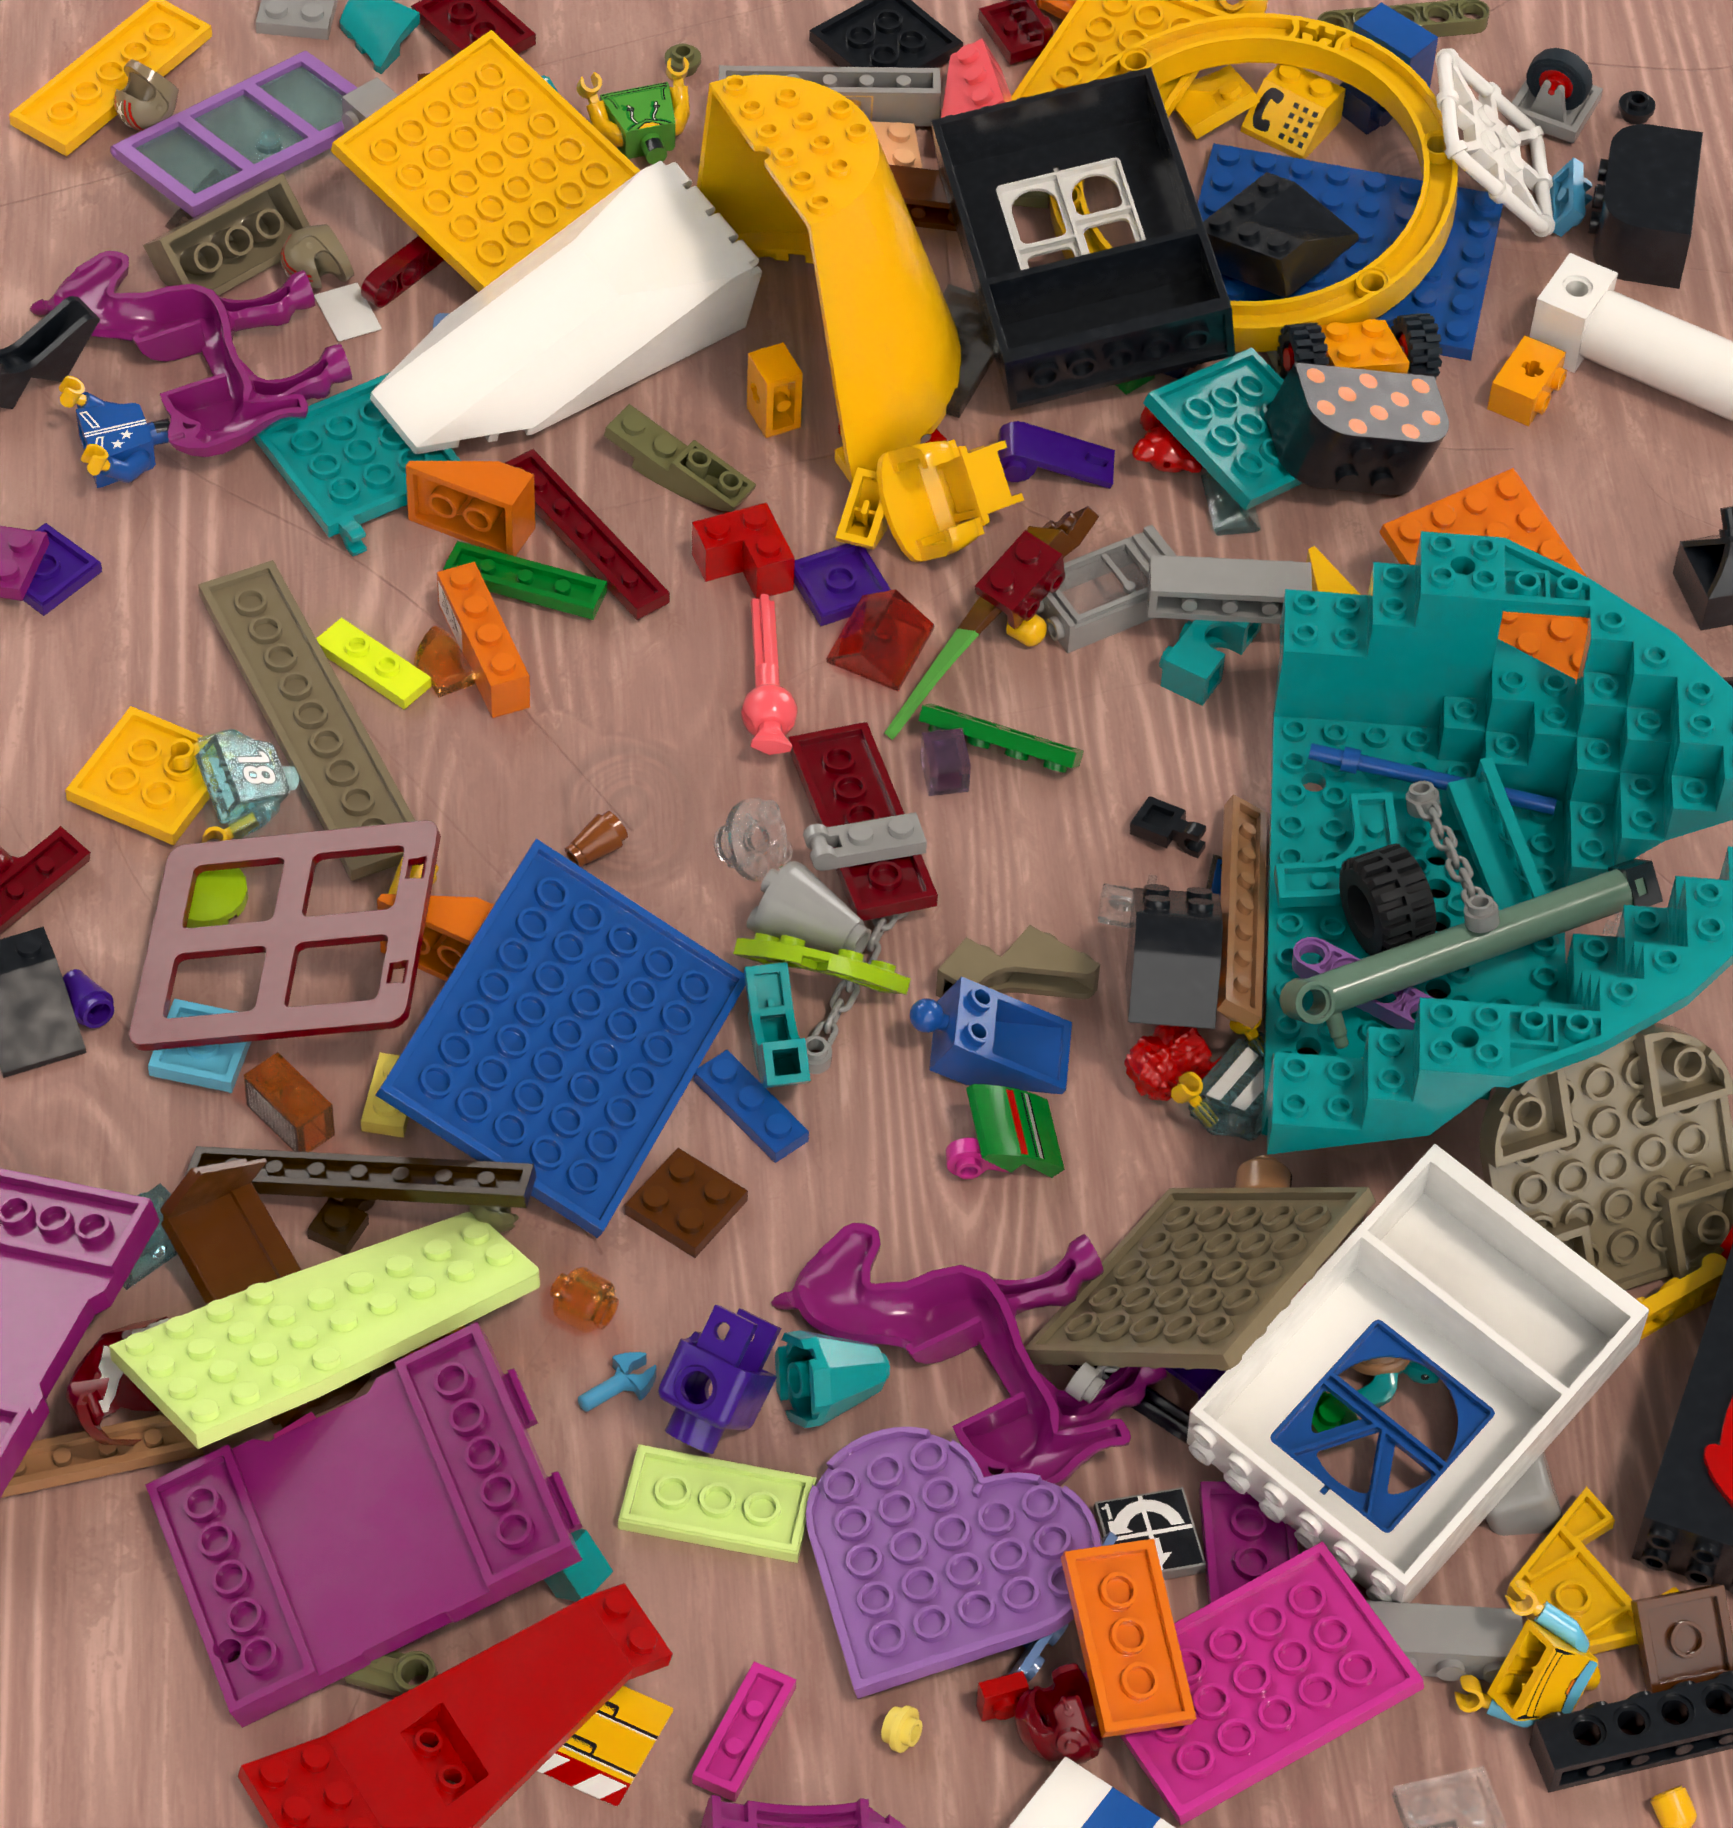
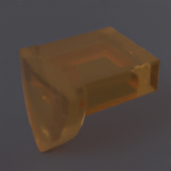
[414,626,475,698]

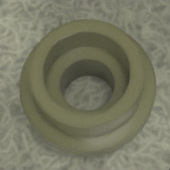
[665,43,701,77]

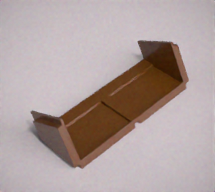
[160,1158,374,1428]

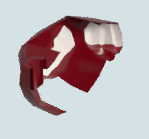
[66,1316,169,1446]

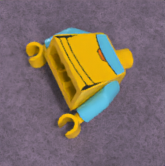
[1454,1580,1601,1728]

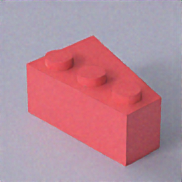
[941,38,1013,118]

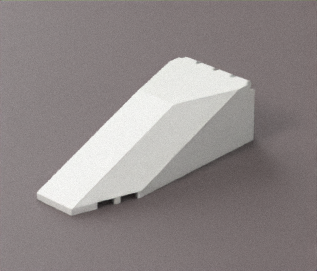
[370,161,762,454]

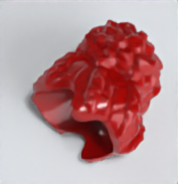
[1124,1025,1223,1101]

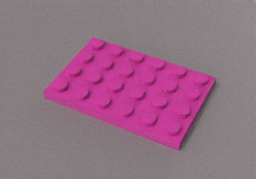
[1084,1541,1424,1826]

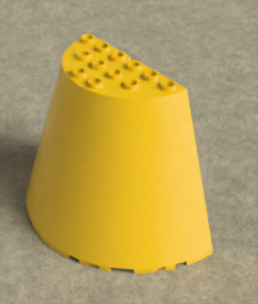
[697,75,961,485]

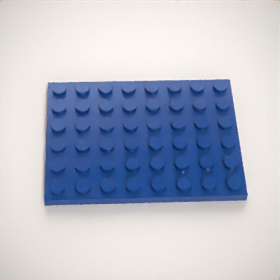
[1197,143,1503,361]
[375,838,746,1238]

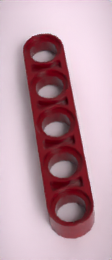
[361,236,445,308]

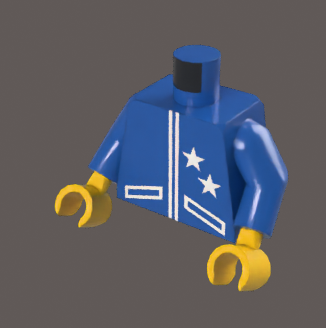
[59,376,170,488]

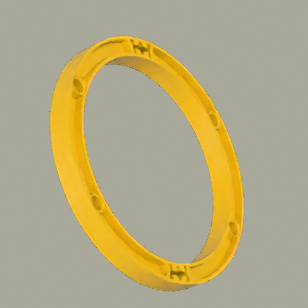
[1049,13,1458,352]

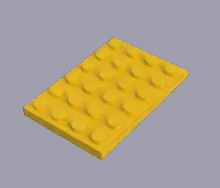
[1011,0,1230,118]

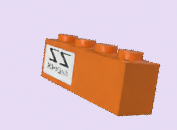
[437,562,530,718]

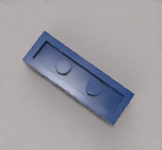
[694,1050,809,1163]

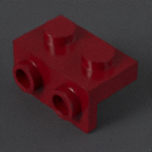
[978,0,1053,65]
[975,530,1065,629]

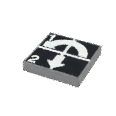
[1094,1487,1206,1580]

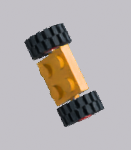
[1277,313,1442,381]

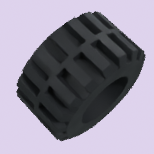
[1339,843,1437,956]

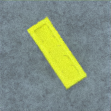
[316,617,432,710]

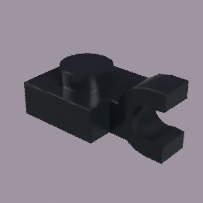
[1130,796,1206,858]

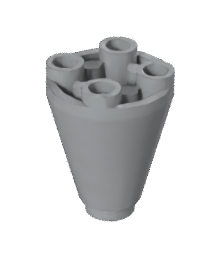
[747,861,871,955]

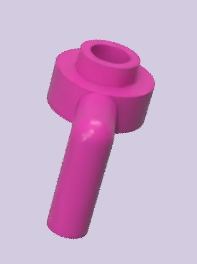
[946,1138,1010,1179]

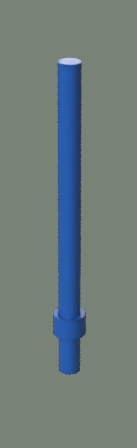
[1308,743,1557,815]

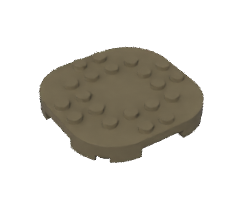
[1479,1023,1733,1290]

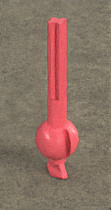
[741,594,797,755]

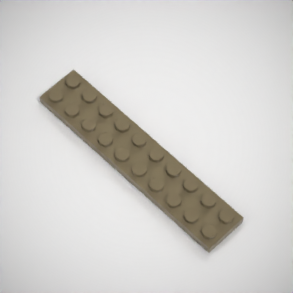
[198,560,416,881]

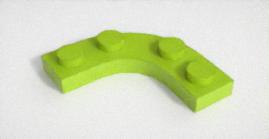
[733,933,911,995]

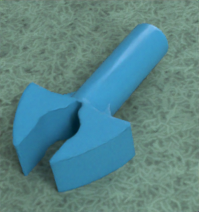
[578,1352,656,1412]

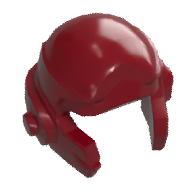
[1015,1663,1103,1764]

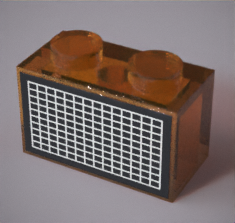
[243,1052,335,1152]

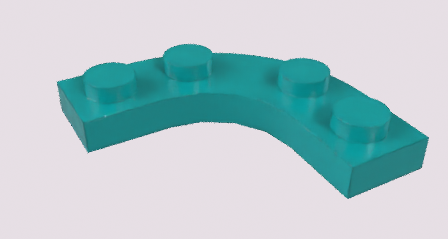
[1274,792,1397,908]

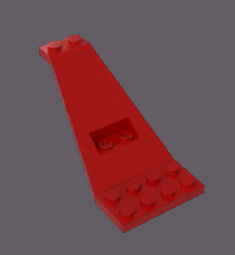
[237,1583,673,1828]

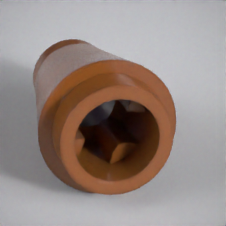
[565,811,628,867]

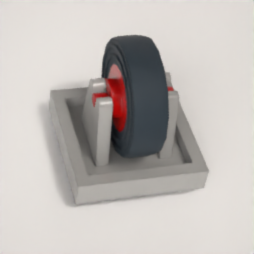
[1506,48,1603,143]

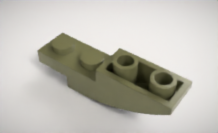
[604,404,756,512]

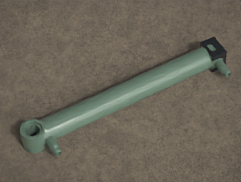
[1280,858,1663,1049]

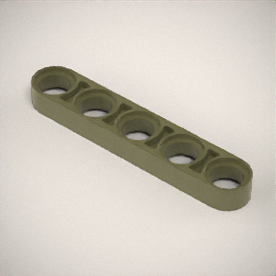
[1318,0,1490,37]

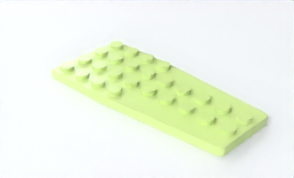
[109,1212,540,1449]

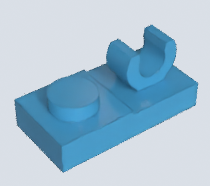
[1550,157,1592,237]

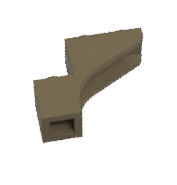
[936,925,1100,999]

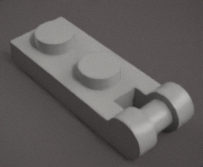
[803,812,927,871]

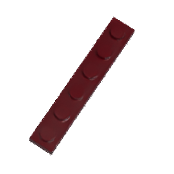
[505,449,670,620]

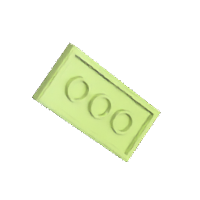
[618,1444,816,1563]

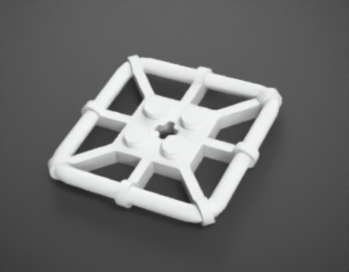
[1435,48,1555,237]

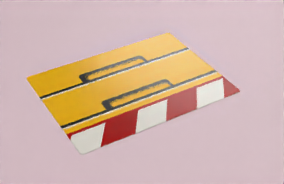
[537,1686,673,1807]

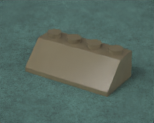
[143,173,310,296]

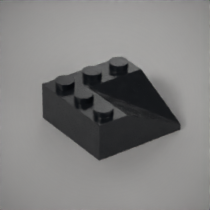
[1203,172,1359,298]

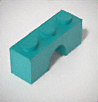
[1159,620,1262,706]

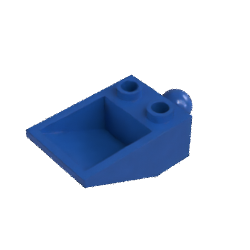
[909,976,1072,1094]

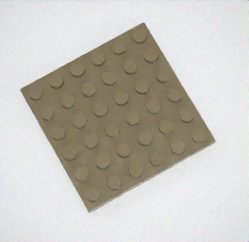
[1025,1187,1376,1371]

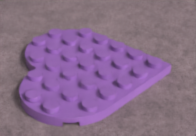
[806,1427,1103,1699]

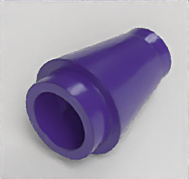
[63,969,114,1028]

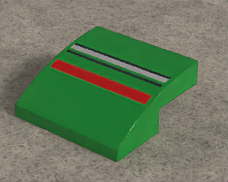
[966,1084,1065,1178]

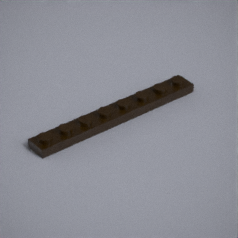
[185,1146,537,1208]

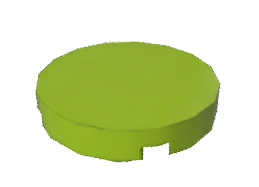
[187,868,248,928]

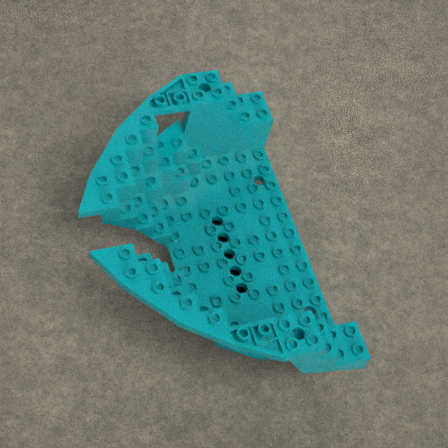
[1262,531,1733,1155]

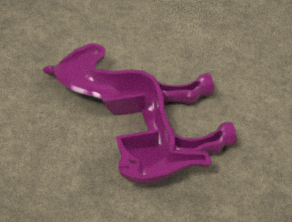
[30,251,352,457]
[771,1223,1167,1486]

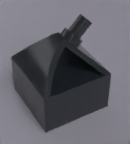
[1673,506,1733,631]

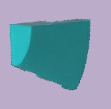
[340,0,420,74]

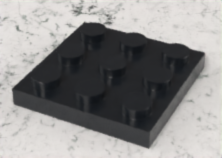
[809,0,963,68]

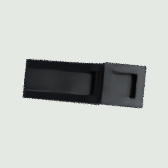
[0,296,100,409]

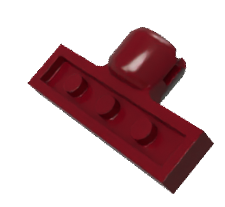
[0,826,91,934]

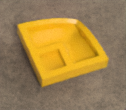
[1174,64,1260,140]

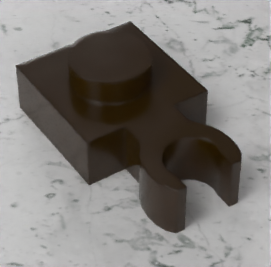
[308,1198,376,1255]

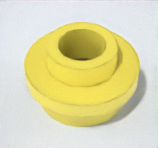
[881,1705,923,1753]

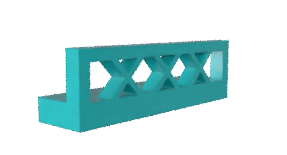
[1446,756,1546,910]

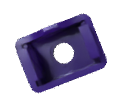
[658,1305,782,1454]

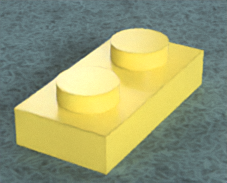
[361,1052,409,1138]

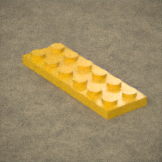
[9,0,212,157]

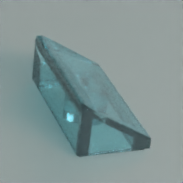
[1201,472,1261,536]

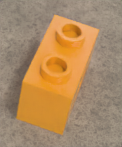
[1487,335,1567,426]
[747,342,803,438]

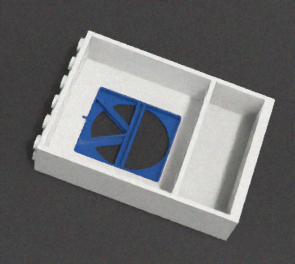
[1187,1144,1649,1604]

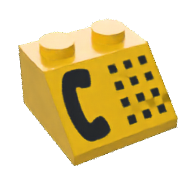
[1240,64,1346,159]

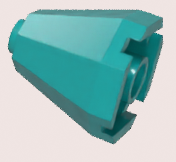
[775,1330,890,1428]

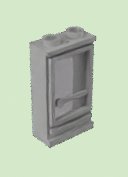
[1036,525,1177,653]

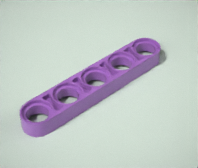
[1292,937,1435,1030]

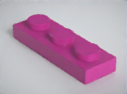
[692,1661,796,1802]

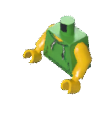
[576,57,690,164]

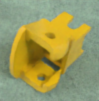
[876,439,1024,563]

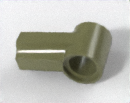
[344,1651,439,1697]

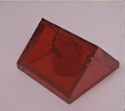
[826,589,934,692]

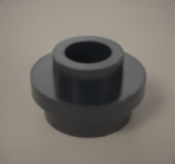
[1618,91,1656,124]

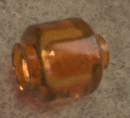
[550,1267,619,1333]

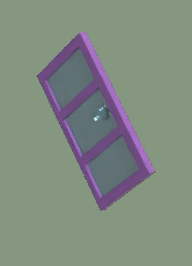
[110,50,357,218]

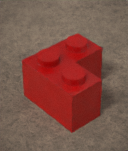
[692,502,795,599]

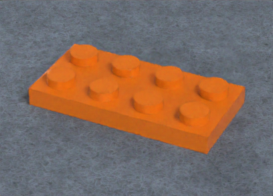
[1061,1539,1197,1738]

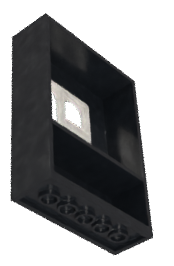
[931,67,1235,410]

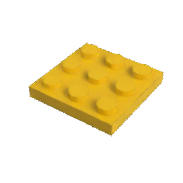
[65,706,238,845]

